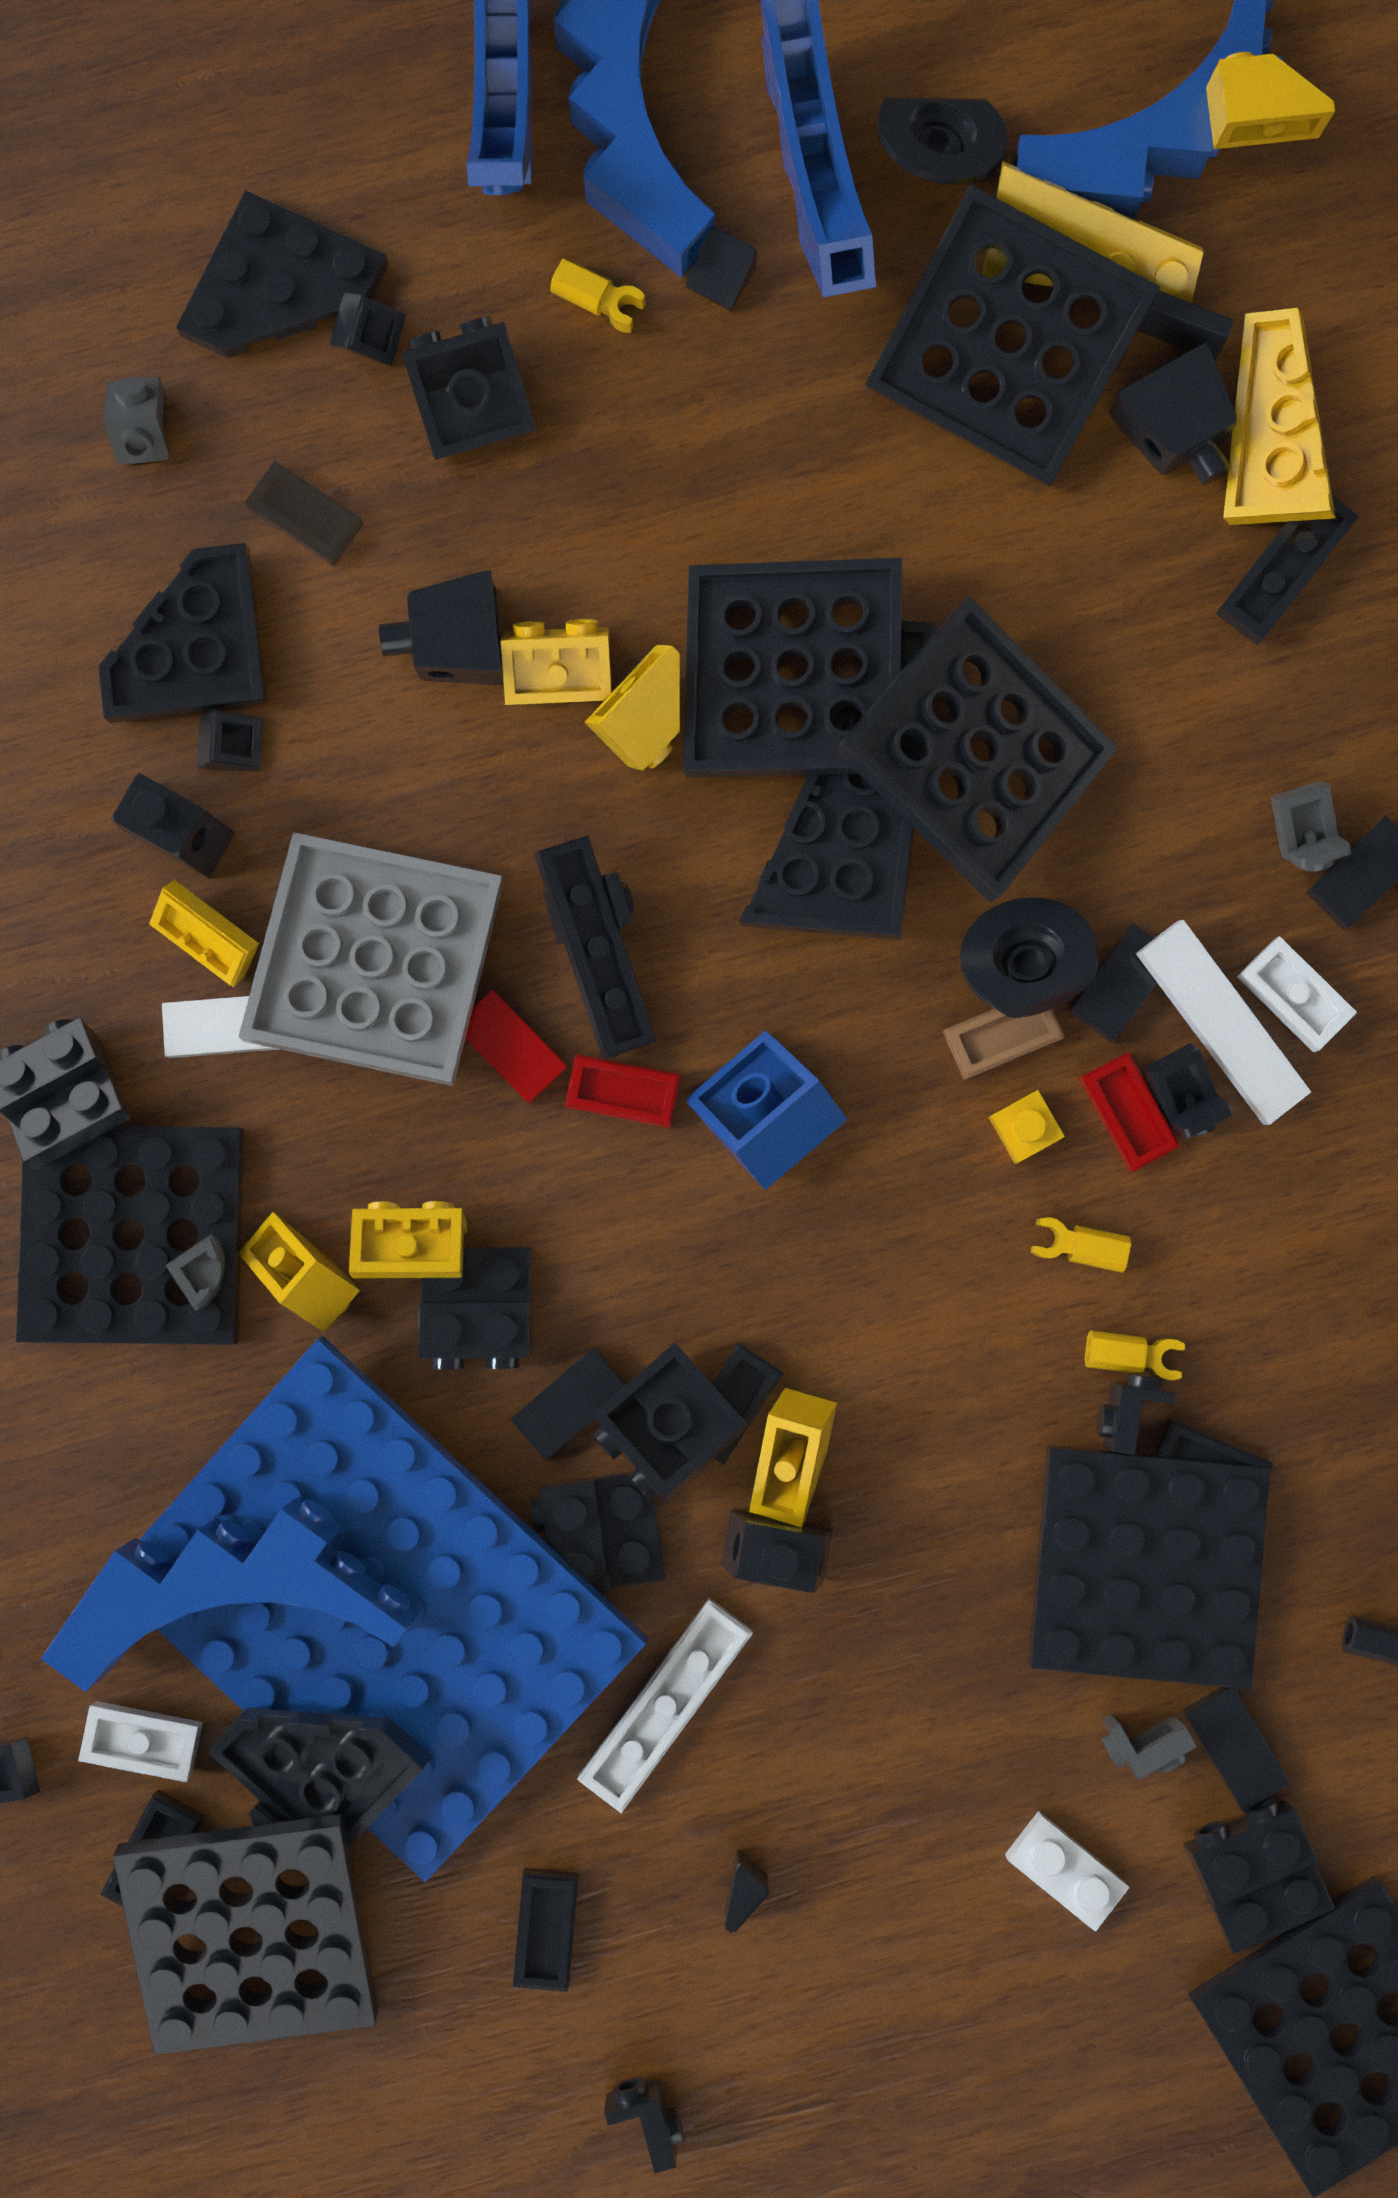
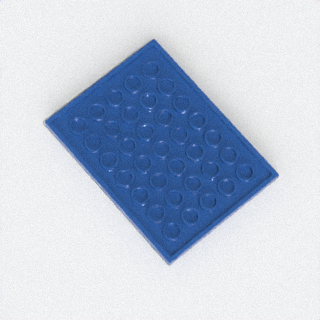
[139,1336,649,1882]

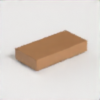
[943,1009,1064,1080]

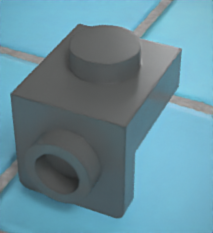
[103,376,169,465]
[1270,781,1351,871]
[1101,1714,1197,1780]

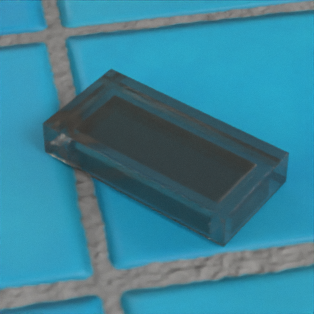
[244,460,364,567]

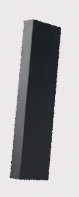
[534,835,657,1059]

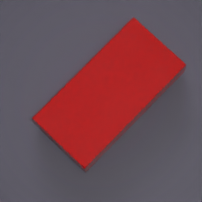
[465,989,568,1105]
[1078,1052,1181,1172]
[565,1054,681,1129]

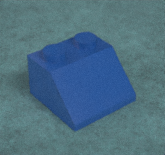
[685,1030,847,1190]

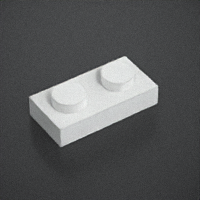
[1237,936,1357,1052]
[78,1701,203,1782]
[1005,1811,1130,1932]

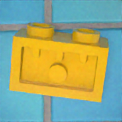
[500,619,612,705]
[349,1201,467,1278]

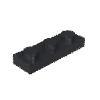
[1215,496,1359,646]

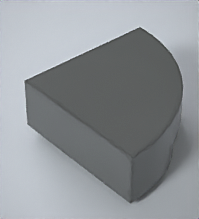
[166,1234,225,1311]

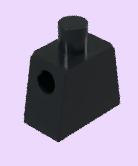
[1109,343,1237,486]
[379,570,504,685]
[111,773,235,879]
[721,1509,833,1593]

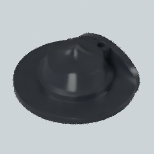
[877,97,1007,185]
[960,897,1098,1018]

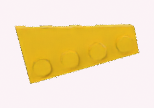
[983,161,1204,303]
[1223,308,1335,525]

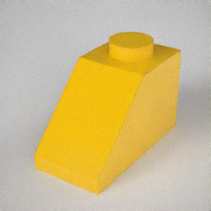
[1206,52,1335,149]
[585,645,680,771]
[239,1212,360,1333]
[749,1388,837,1528]

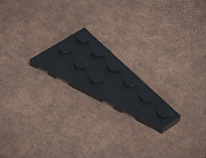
[739,621,936,940]

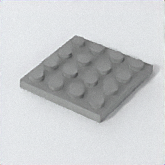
[238,832,504,1086]

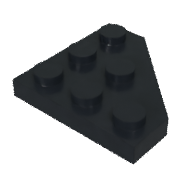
[176,190,389,358]
[98,543,267,723]
[208,1708,432,1847]

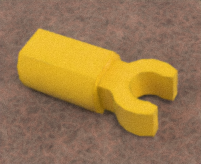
[550,257,646,333]
[1031,1217,1131,1273]
[1085,1330,1185,1381]

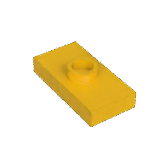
[149,879,259,987]

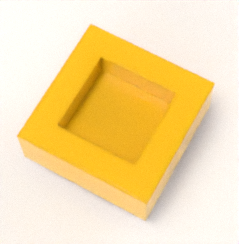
[988,1090,1065,1164]

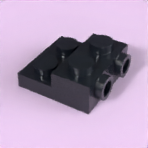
[401,315,536,460]
[0,1017,131,1171]
[419,1247,532,1369]
[591,1343,748,1505]
[531,1471,665,1593]
[1183,1798,1335,1954]

